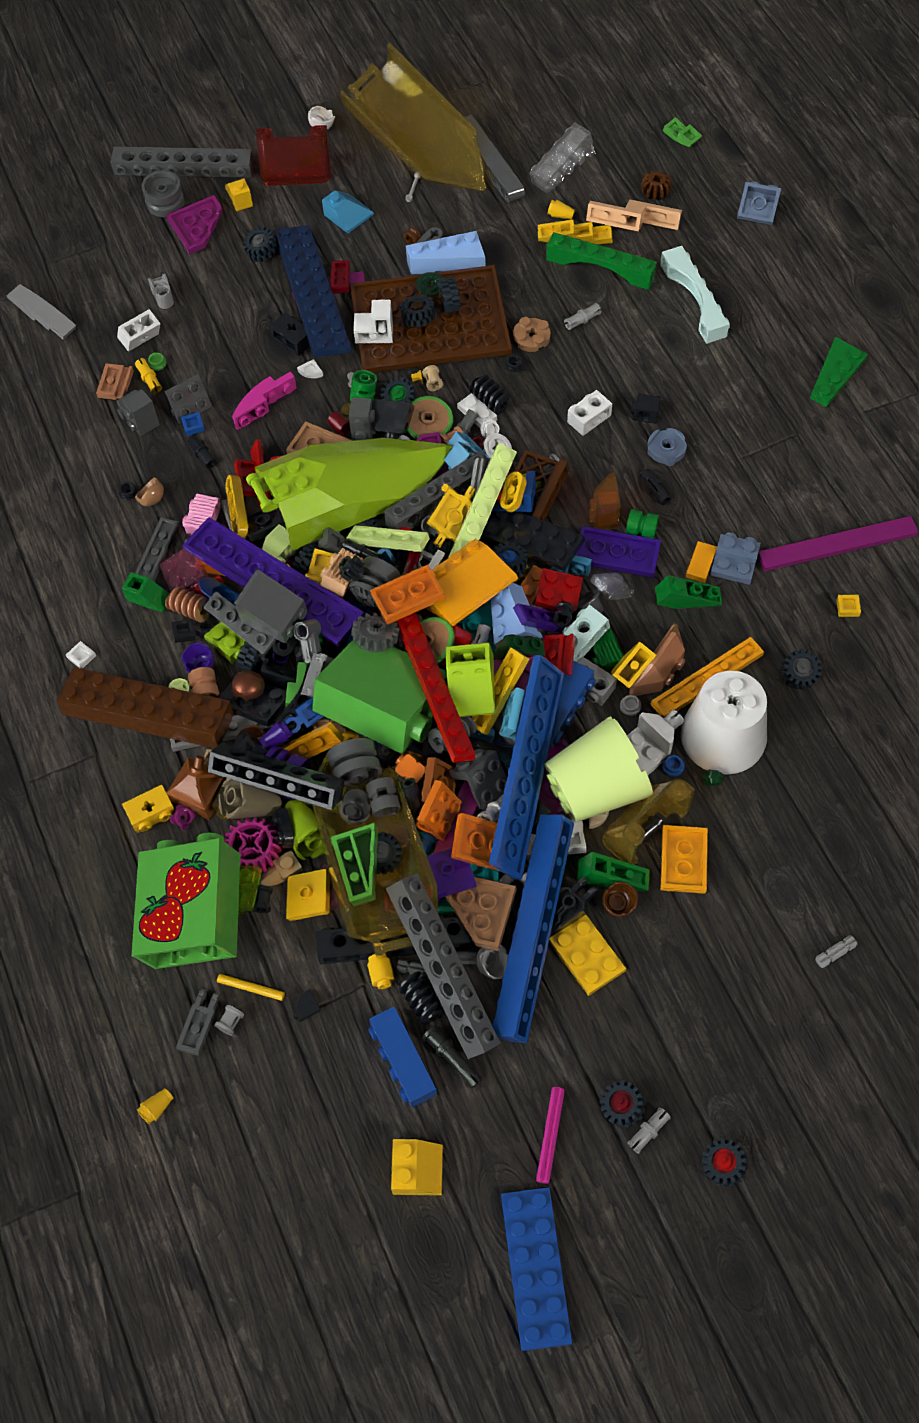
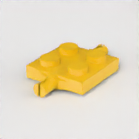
[427,486,476,548]

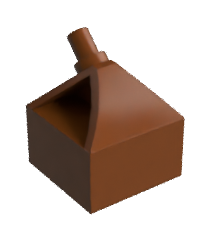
[167,755,227,820]

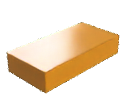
[686,541,717,583]

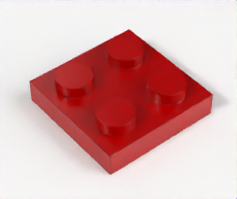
[534,568,583,616]

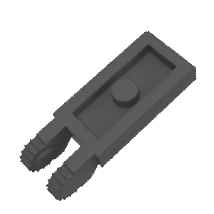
[176,989,221,1056]

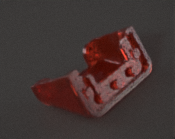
[256,125,331,186]

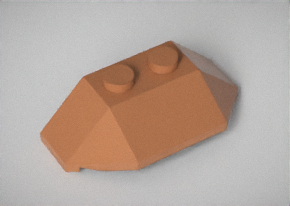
[629,623,685,696]

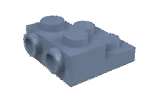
[737,181,781,225]
[710,533,761,585]

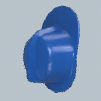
[198,577,240,605]

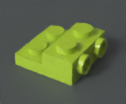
[204,622,245,664]

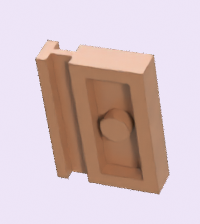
[96,364,134,400]

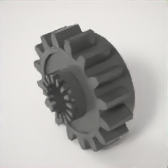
[352,613,399,652]

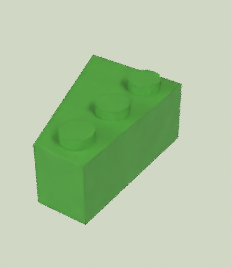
[331,823,378,907]

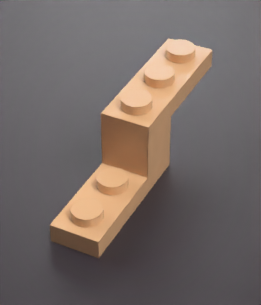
[586,200,682,231]

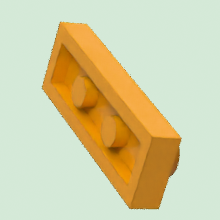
[282,722,344,758]

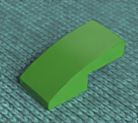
[662,117,702,147]
[285,662,307,707]

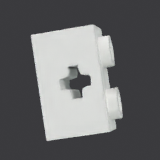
[117,309,160,352]

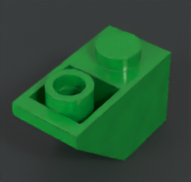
[122,572,169,613]

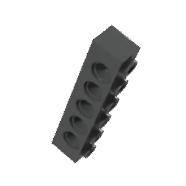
[384,451,490,530]

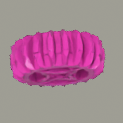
[224,817,282,876]

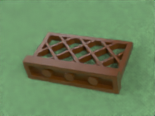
[514,450,569,521]

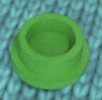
[147,353,167,371]

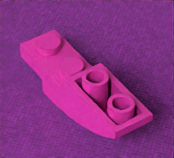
[233,372,297,430]

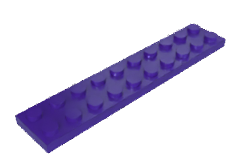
[182,517,365,647]

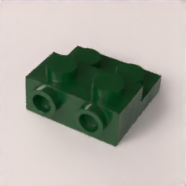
[493,634,545,660]

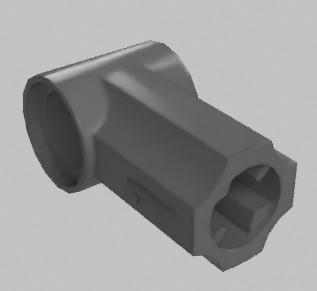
[293,619,322,663]

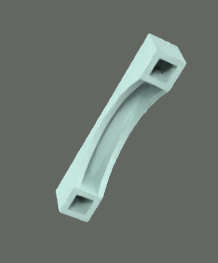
[660,246,730,344]

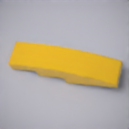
[538,220,613,244]

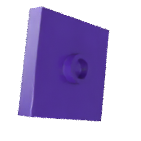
[420,849,477,900]

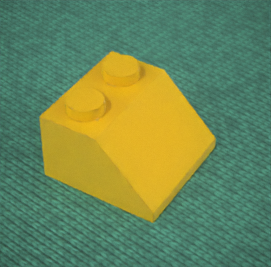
[391,1139,443,1195]

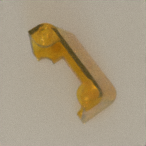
[603,779,695,865]

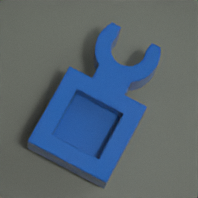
[284,697,324,733]

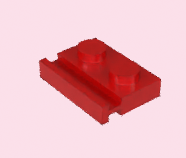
[543,634,576,676]

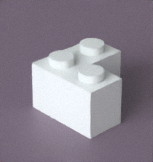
[354,300,393,343]

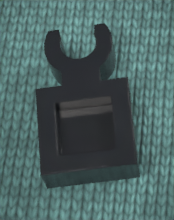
[171,620,209,643]

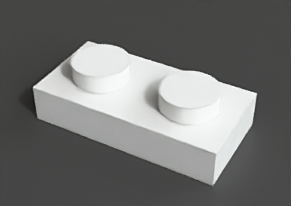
[457,393,497,428]

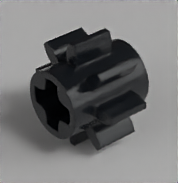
[339,555,365,582]

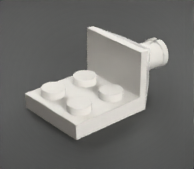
[627,710,684,775]

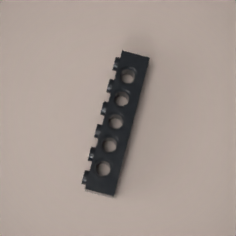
[208,743,345,810]

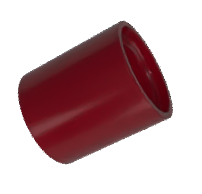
[327,410,351,436]

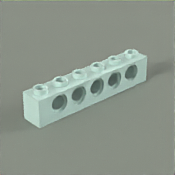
[562,605,610,662]

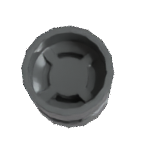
[366,777,401,817]

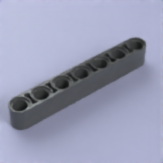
[454,114,525,203]

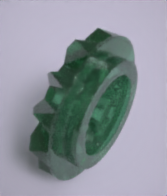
[416,272,443,297]

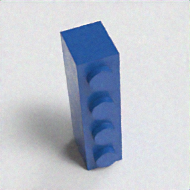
[549,660,596,749]
[368,1007,437,1108]

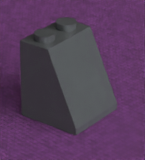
[234,570,307,643]

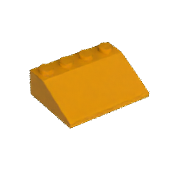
[426,538,518,627]

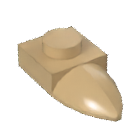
[259,850,303,886]

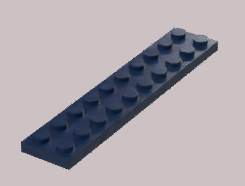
[274,225,351,357]

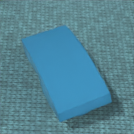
[547,556,592,576]

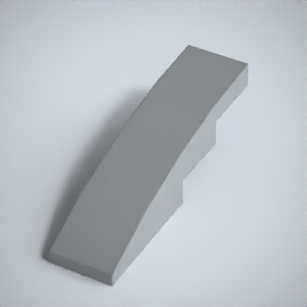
[7,284,76,340]

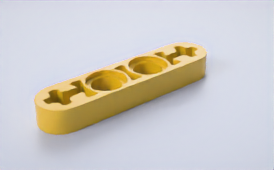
[226,475,248,539]

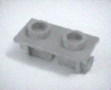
[301,653,334,697]

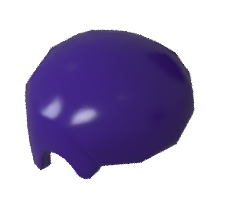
[181,642,215,673]

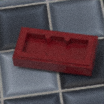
[330,260,350,293]

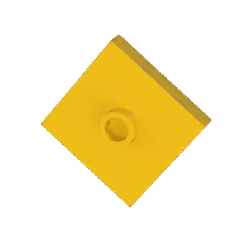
[286,869,330,921]

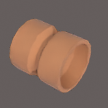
[188,667,220,698]

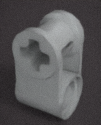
[148,273,174,309]

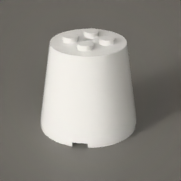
[681,671,767,774]

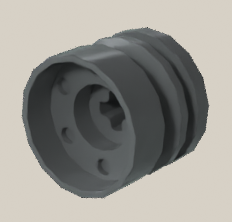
[347,556,402,611]

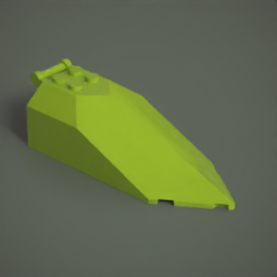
[246,438,452,550]

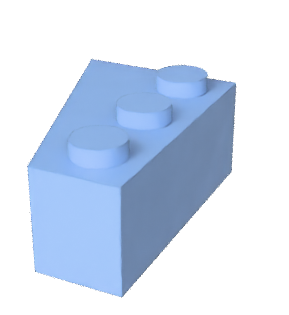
[491,583,543,645]

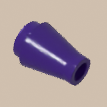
[259,721,293,749]

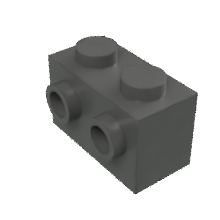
[349,397,376,440]

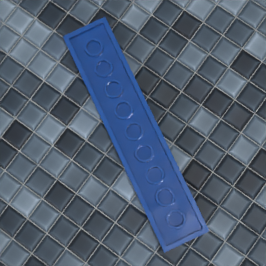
[489,655,564,879]

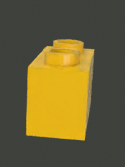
[122,785,175,833]

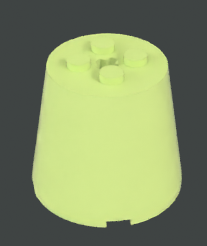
[544,716,653,823]

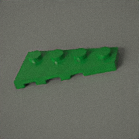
[810,337,868,408]

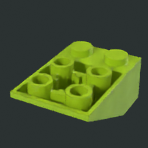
[446,643,495,717]

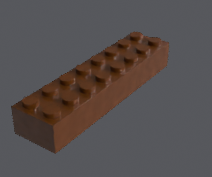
[56,667,234,748]

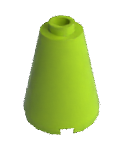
[284,800,335,860]

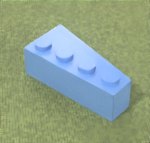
[406,231,486,274]

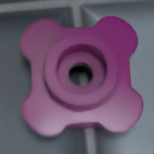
[170,805,195,830]

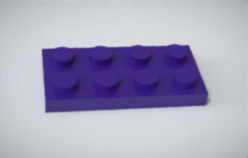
[575,526,661,578]

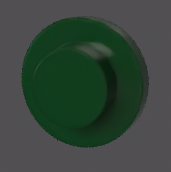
[702,770,724,786]

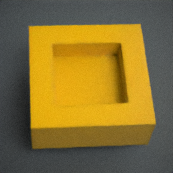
[837,595,861,617]

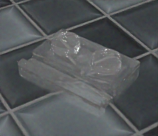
[590,572,634,600]

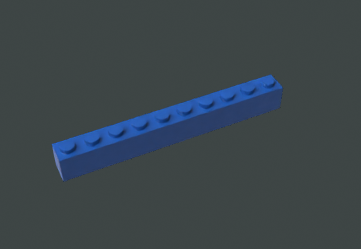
[492,815,574,1044]

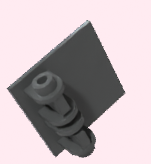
[164,374,212,424]

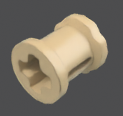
[422,365,443,391]

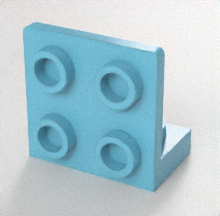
[500,688,525,740]

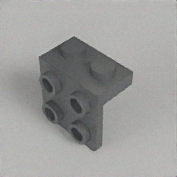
[449,748,507,810]

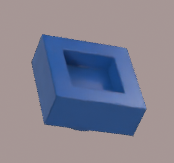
[181,412,205,436]

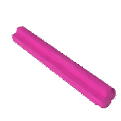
[536,1087,565,1184]

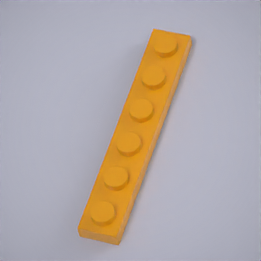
[651,637,764,718]

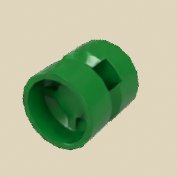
[350,370,377,404]
[626,508,659,539]

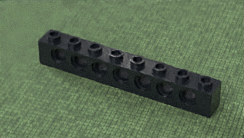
[316,916,501,965]

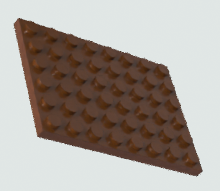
[350,265,512,373]

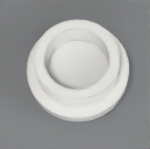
[480,419,499,438]

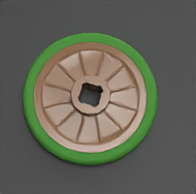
[407,396,453,440]
[404,617,454,664]

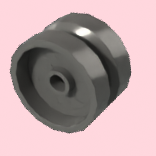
[141,170,185,217]
[327,738,382,787]

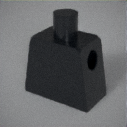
[374,399,415,439]

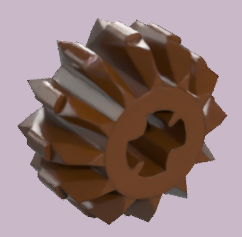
[641,170,672,201]

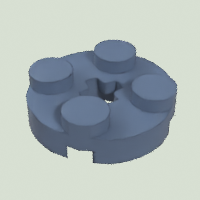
[647,428,687,466]

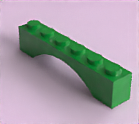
[546,232,657,290]

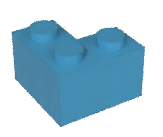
[444,432,491,470]

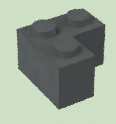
[117,389,160,437]

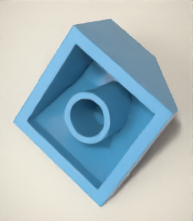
[322,190,374,234]

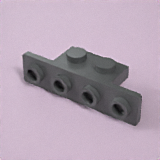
[204,592,276,655]

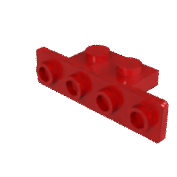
[234,439,271,509]

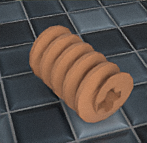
[165,586,210,623]

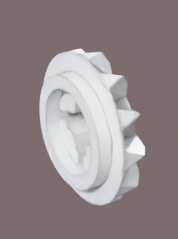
[483,433,512,458]

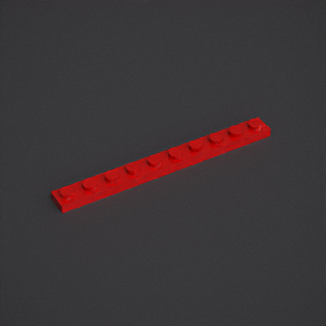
[395,612,476,763]

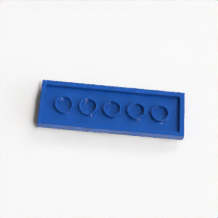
[501,1187,572,1352]

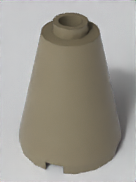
[218,778,282,819]

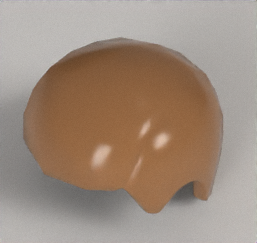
[135,477,164,507]

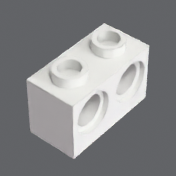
[567,390,612,436]

